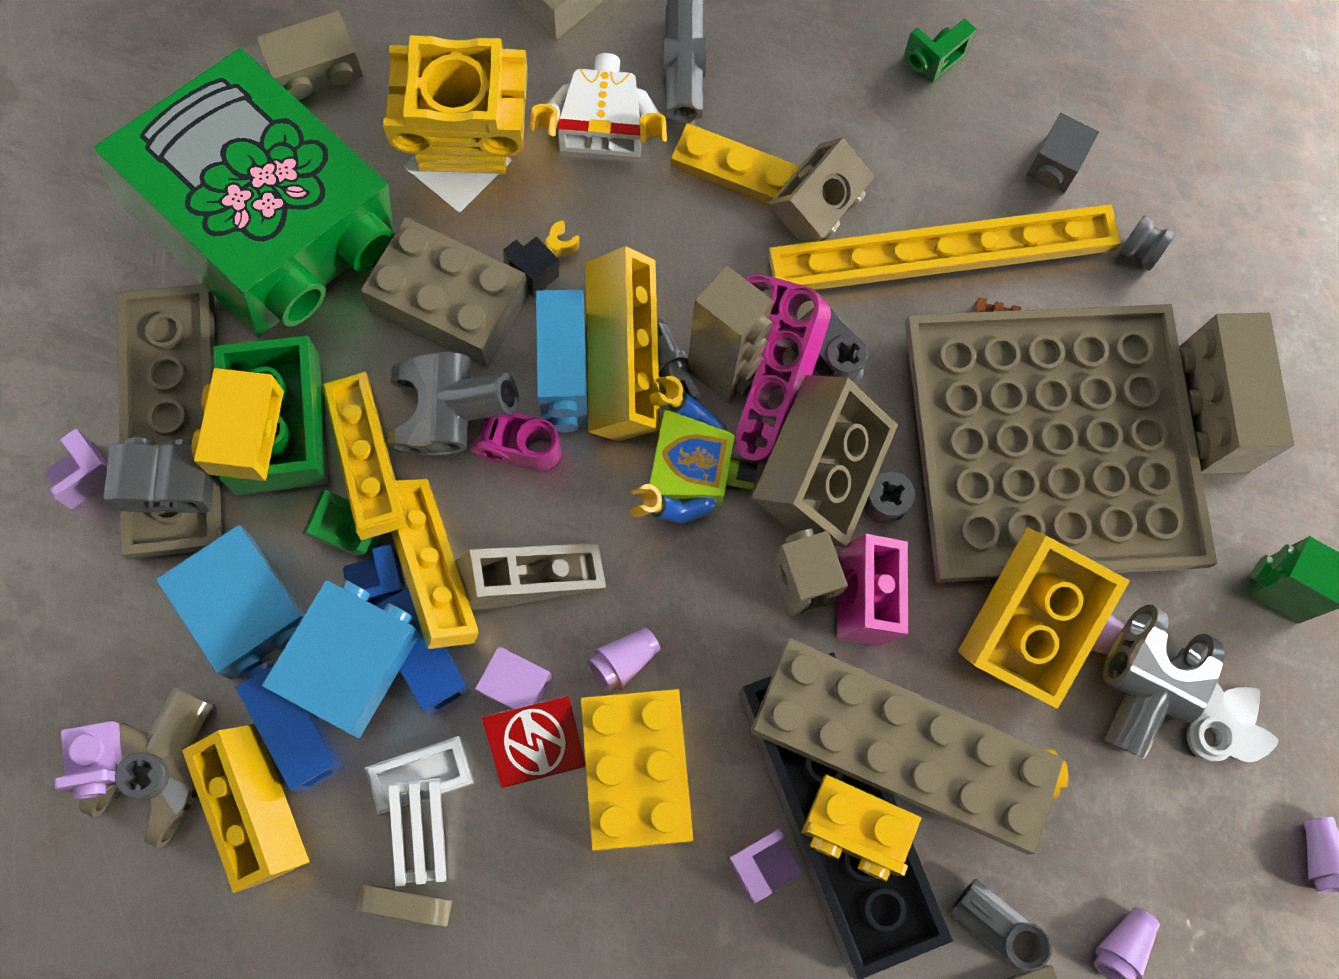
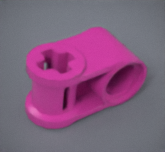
[469,412,562,471]

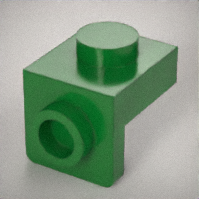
[302,489,382,556]

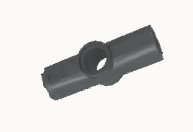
[663,0,706,124]

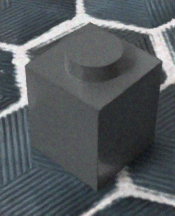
[1027,112,1099,193]

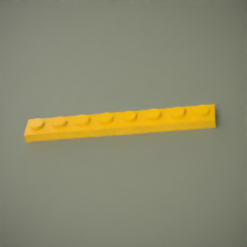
[768,204,1122,290]

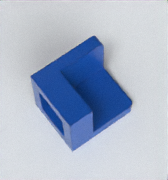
[343,544,406,606]

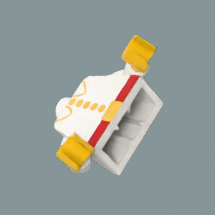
[530,53,667,157]

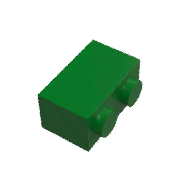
[1248,536,1339,624]

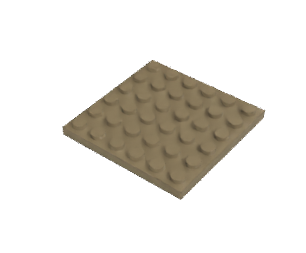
[905,304,1217,583]

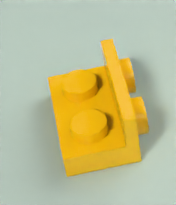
[801,775,922,881]

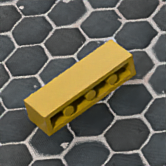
[586,246,660,442]

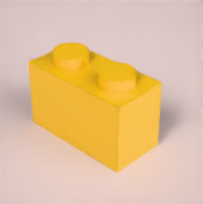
[191,368,284,481]

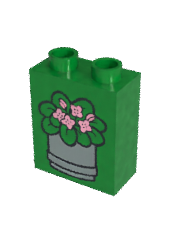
[92,47,395,338]

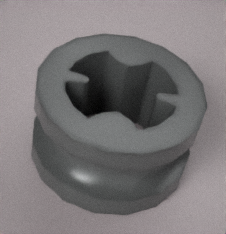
[115,752,169,800]

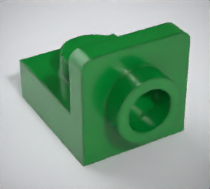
[904,18,977,82]

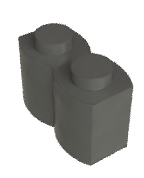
[103,437,214,513]

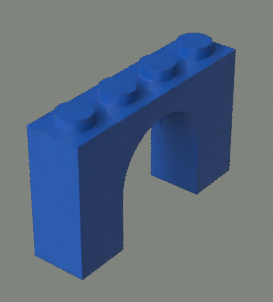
[235,587,471,793]

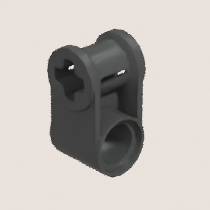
[791,308,868,386]

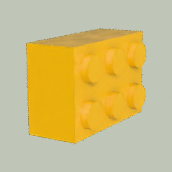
[958,527,1130,709]
[581,689,693,851]

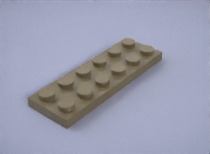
[117,284,222,559]
[750,638,1064,855]

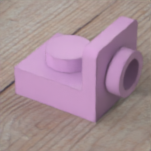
[54,721,122,799]

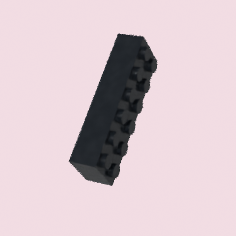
[738,652,953,979]

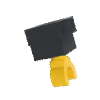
[503,220,579,298]

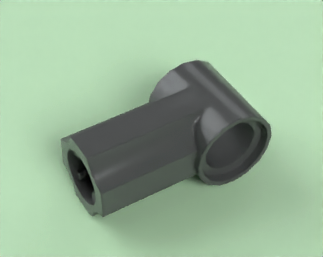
[949,879,1052,971]

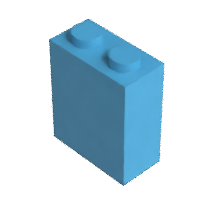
[536,289,588,432]
[156,525,305,680]
[262,580,420,739]

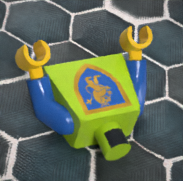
[630,376,758,524]

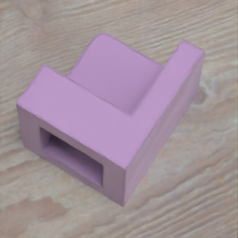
[44,429,108,510]
[475,647,553,710]
[727,827,801,903]

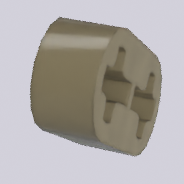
[354,884,453,926]

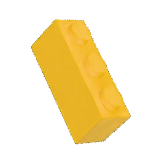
[182,724,309,893]

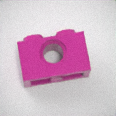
[837,534,908,646]

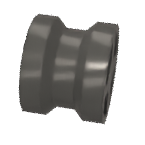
[1119,215,1175,271]
[864,471,915,524]

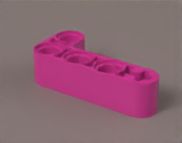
[735,274,831,465]

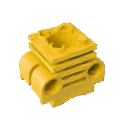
[383,35,528,174]

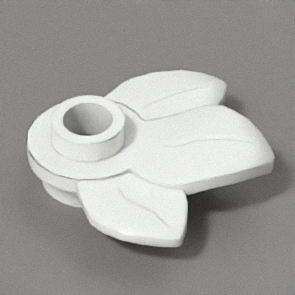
[1187,683,1279,763]

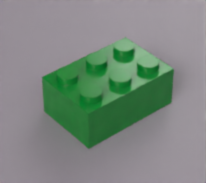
[214,335,329,495]

